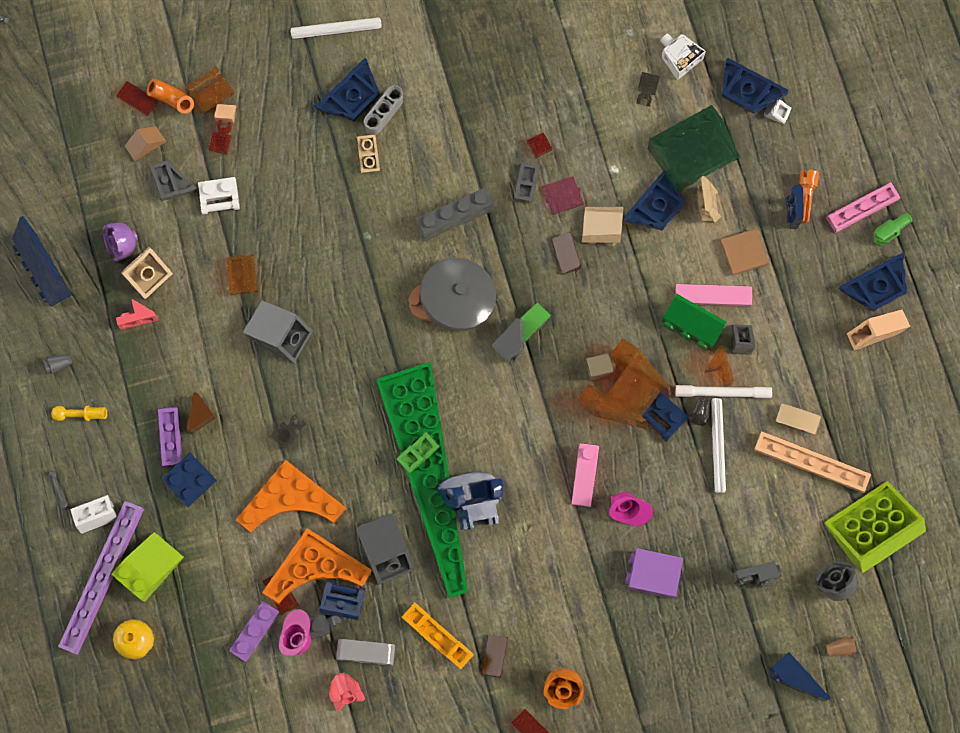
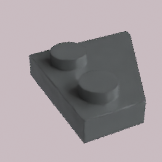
[150,160,196,201]

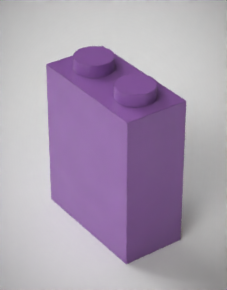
[625,548,683,599]

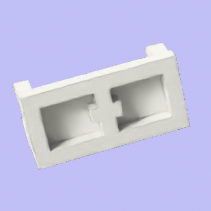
[70,495,117,534]

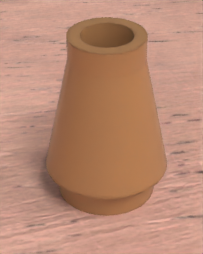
[826,636,857,656]

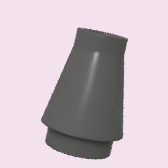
[42,354,73,374]

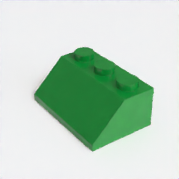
[661,293,727,351]

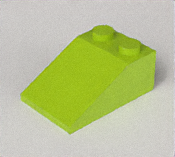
[111,532,184,602]

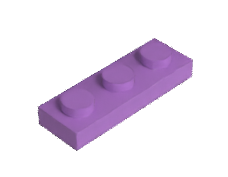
[158,407,182,467]
[229,601,280,662]

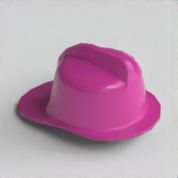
[609,492,653,526]
[279,609,311,656]

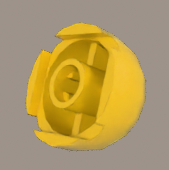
[113,619,154,660]

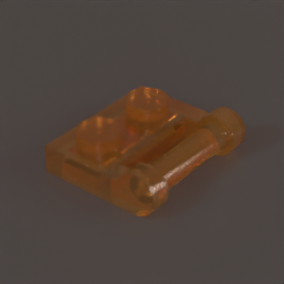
[185,66,234,114]

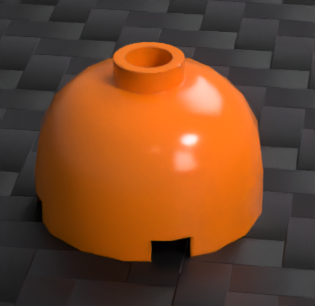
[543,668,584,709]

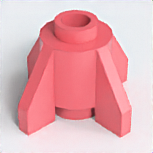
[329,673,365,711]

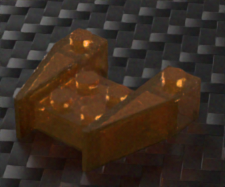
[578,339,671,429]

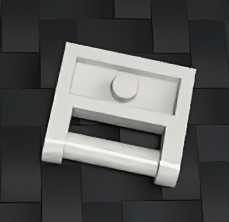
[198,177,240,215]

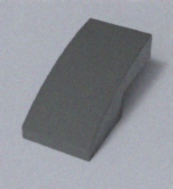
[514,162,539,202]

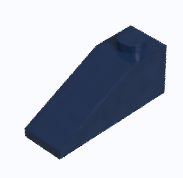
[769,652,830,701]

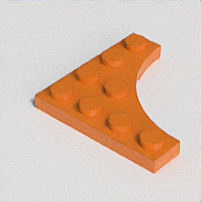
[236,460,346,533]
[262,528,372,605]

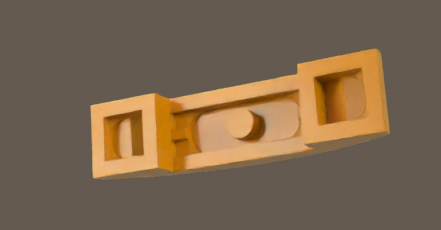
[402,602,474,669]

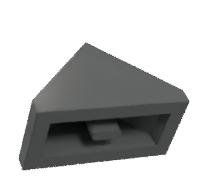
[732,325,755,355]

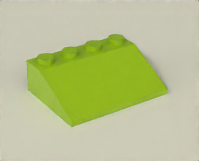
[825,481,926,574]

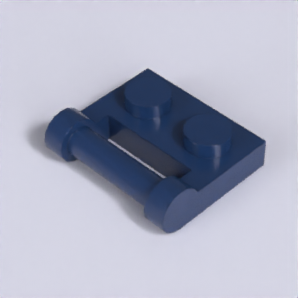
[785,185,804,229]
[637,391,689,442]
[319,580,366,620]

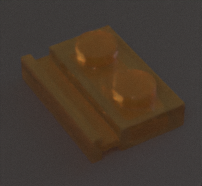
[226,254,258,295]

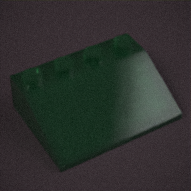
[647,105,740,192]

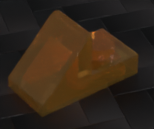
[704,345,734,387]

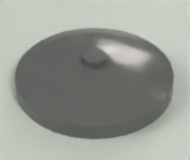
[420,258,496,331]

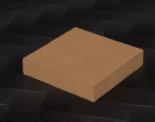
[720,229,769,276]

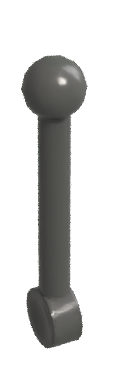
[49,471,68,509]

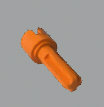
[799,170,819,223]

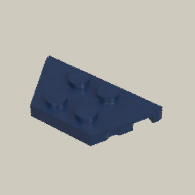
[315,58,380,121]
[722,58,788,114]
[622,168,685,231]
[839,253,907,312]

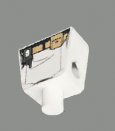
[660,34,706,80]

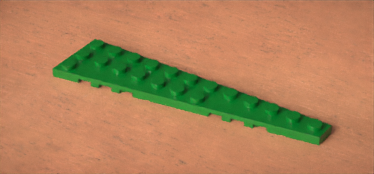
[376,361,468,599]

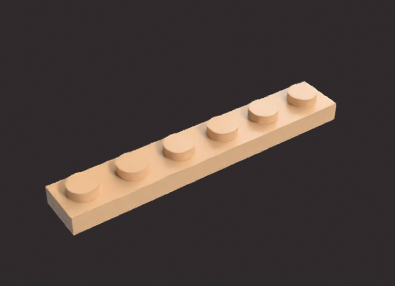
[754,431,871,493]

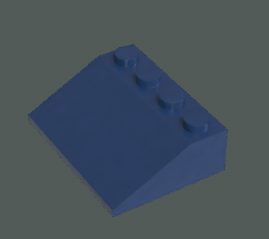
[12,216,72,306]

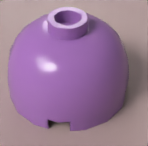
[103,222,138,261]

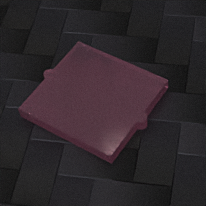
[542,176,584,215]

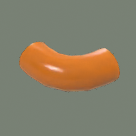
[147,79,194,114]

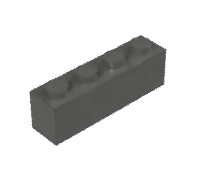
[416,188,493,241]

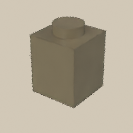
[585,353,616,381]

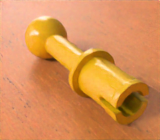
[51,406,107,421]

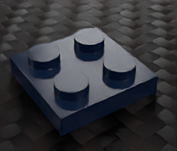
[161,452,217,507]

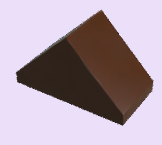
[186,392,215,434]

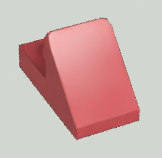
[116,299,158,330]

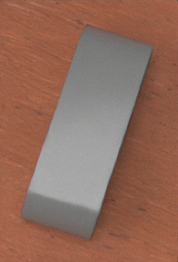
[364,85,403,135]
[336,639,395,665]

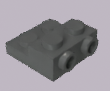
[731,561,782,588]

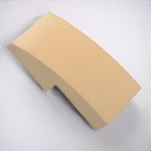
[357,135,380,173]
[776,403,821,435]

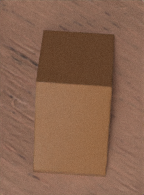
[125,126,166,161]

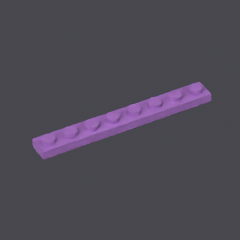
[58,501,144,655]

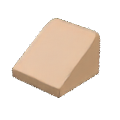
[214,104,236,124]

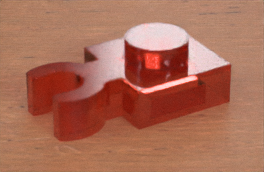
[208,120,232,155]

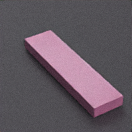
[826,182,901,233]
[676,284,752,307]

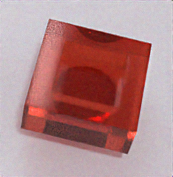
[527,132,552,158]

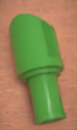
[873,212,912,246]

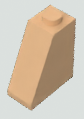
[847,310,910,351]

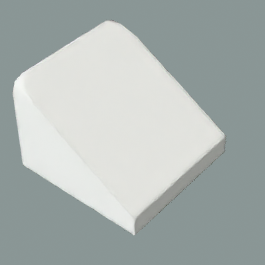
[764,99,791,124]

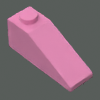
[571,443,599,507]

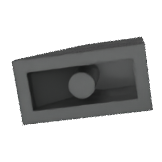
[491,318,524,362]

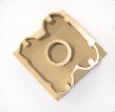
[697,176,721,223]
[582,207,623,246]

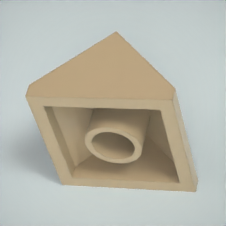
[121,247,173,299]

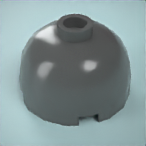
[816,561,858,601]

